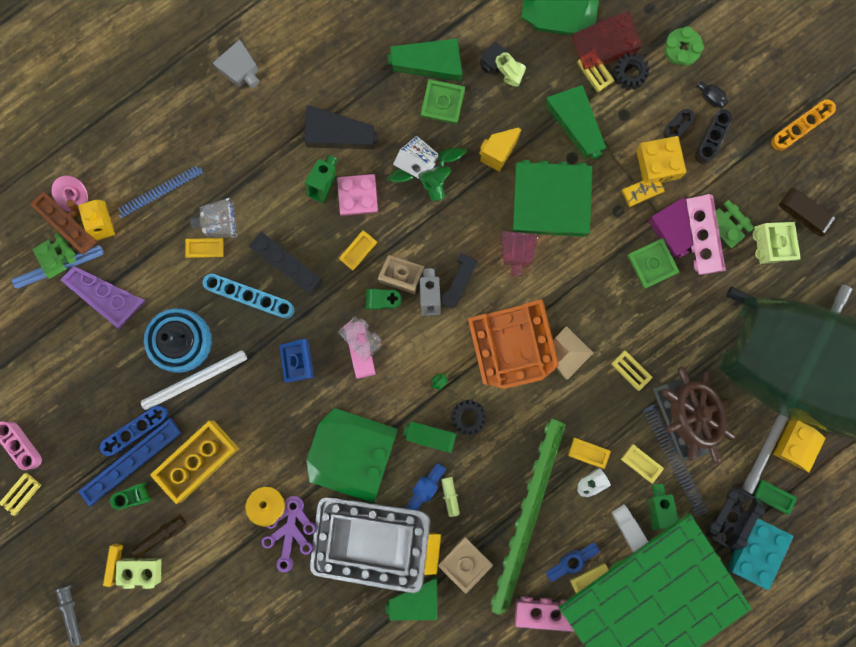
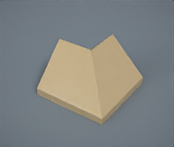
[553,326,593,380]

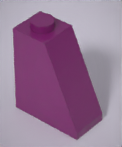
[648,197,693,258]

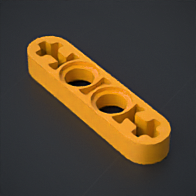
[771,99,836,151]

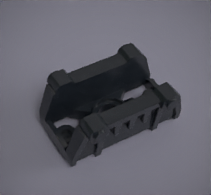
[705,485,765,551]

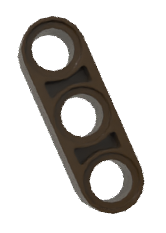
[779,188,836,237]

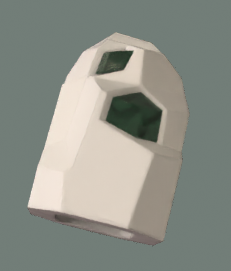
[577,468,611,497]

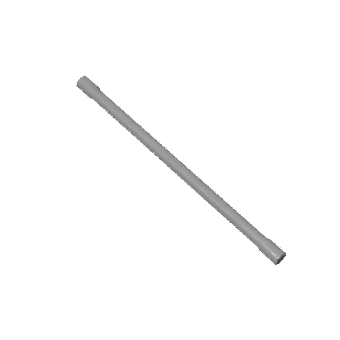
[741,285,853,494]

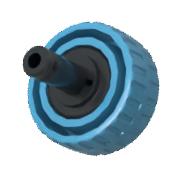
[144,308,212,373]

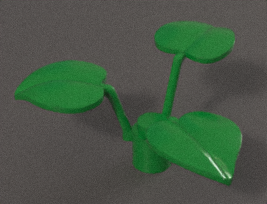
[387,147,468,201]

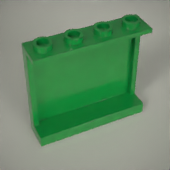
[512,160,592,237]

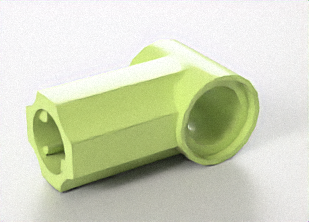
[495,52,526,86]

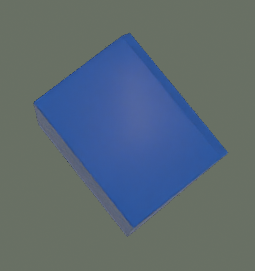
[279,339,314,383]

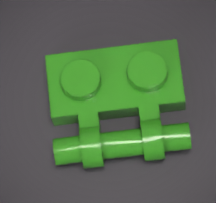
[716,200,754,250]
[32,233,76,279]

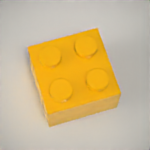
[636,136,686,184]

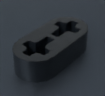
[663,109,695,138]

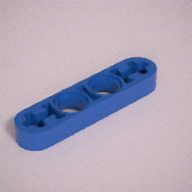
[100,406,168,456]

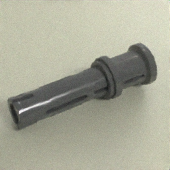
[53,584,83,647]

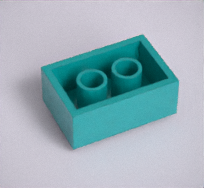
[726,519,793,590]

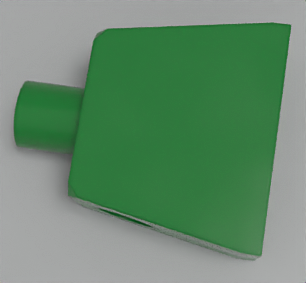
[304,155,338,203]
[648,484,679,530]

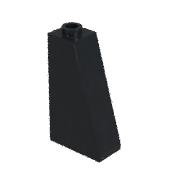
[305,105,378,150]

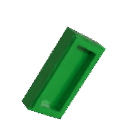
[753,479,797,515]

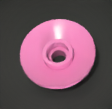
[52,176,88,212]

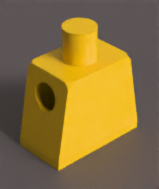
[78,200,115,241]

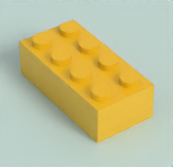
[150,421,239,504]

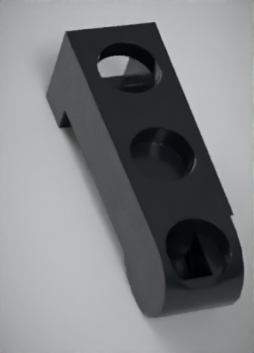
[442,253,478,309]

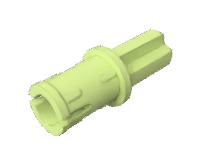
[441,477,459,517]

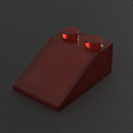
[572,11,642,70]

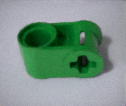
[366,289,403,309]
[110,482,152,510]

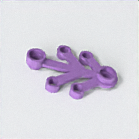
[262,496,316,573]

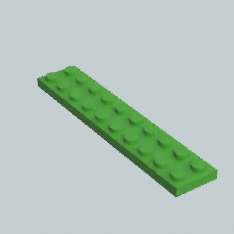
[491,419,566,614]

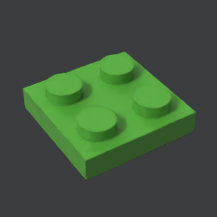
[421,79,465,125]
[627,238,679,289]

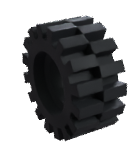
[613,52,650,90]
[451,400,486,435]

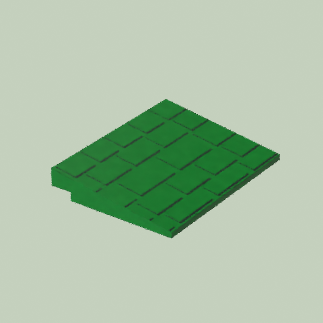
[558,513,752,647]

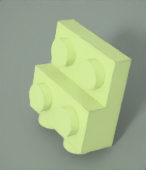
[753,222,801,264]

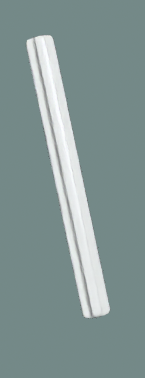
[141,351,247,410]

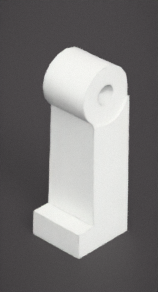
[611,505,648,553]

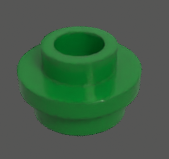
[431,372,448,390]

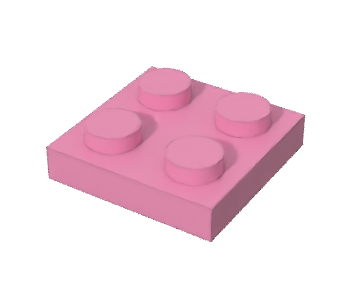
[337,174,378,216]

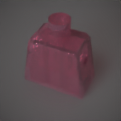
[500,231,538,277]

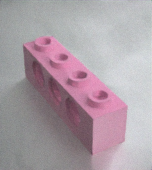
[686,194,726,275]
[514,596,575,632]

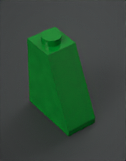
[403,421,456,453]
[386,576,437,621]

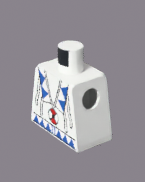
[393,136,438,179]

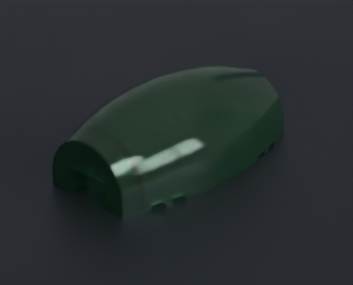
[719,296,856,439]

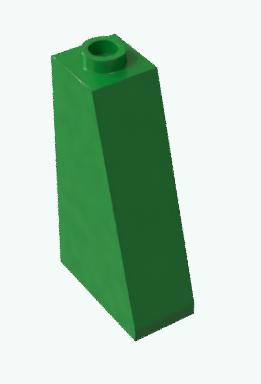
[387,38,462,81]
[545,85,606,159]

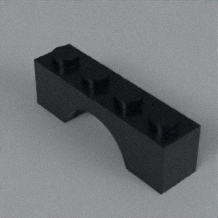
[249,232,324,296]

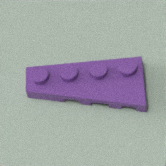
[61,266,146,330]

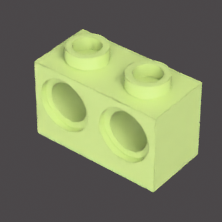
[116,558,162,589]

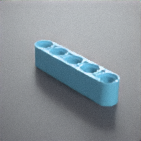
[203,274,295,319]

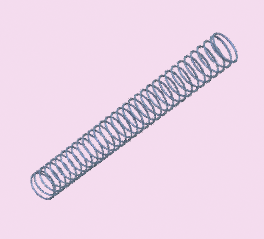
[642,405,709,516]

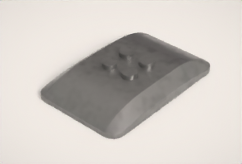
[310,497,430,593]

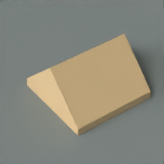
[378,255,424,294]

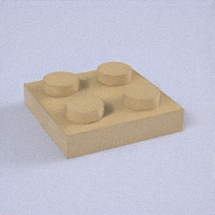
[438,537,493,594]

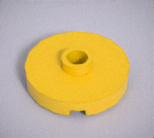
[245,487,285,527]

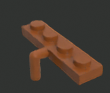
[30,191,97,255]

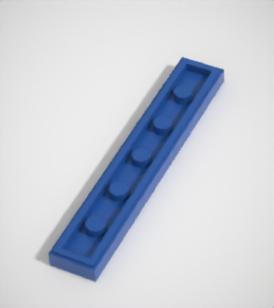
[78,418,183,507]

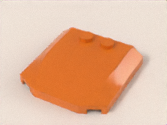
[468,299,559,389]

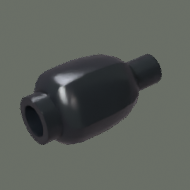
[697,81,729,109]

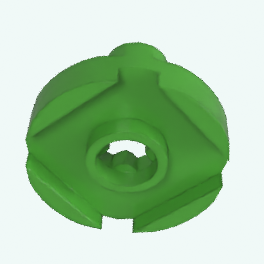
[664,27,704,66]

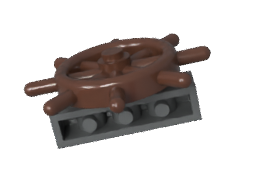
[653,367,735,464]

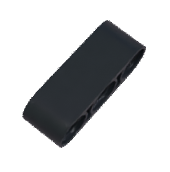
[695,109,732,164]

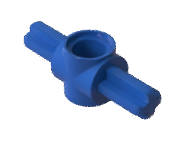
[405,463,446,510]
[546,543,600,581]

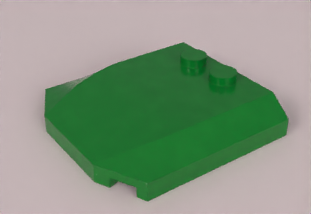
[521,0,599,36]
[307,408,398,503]

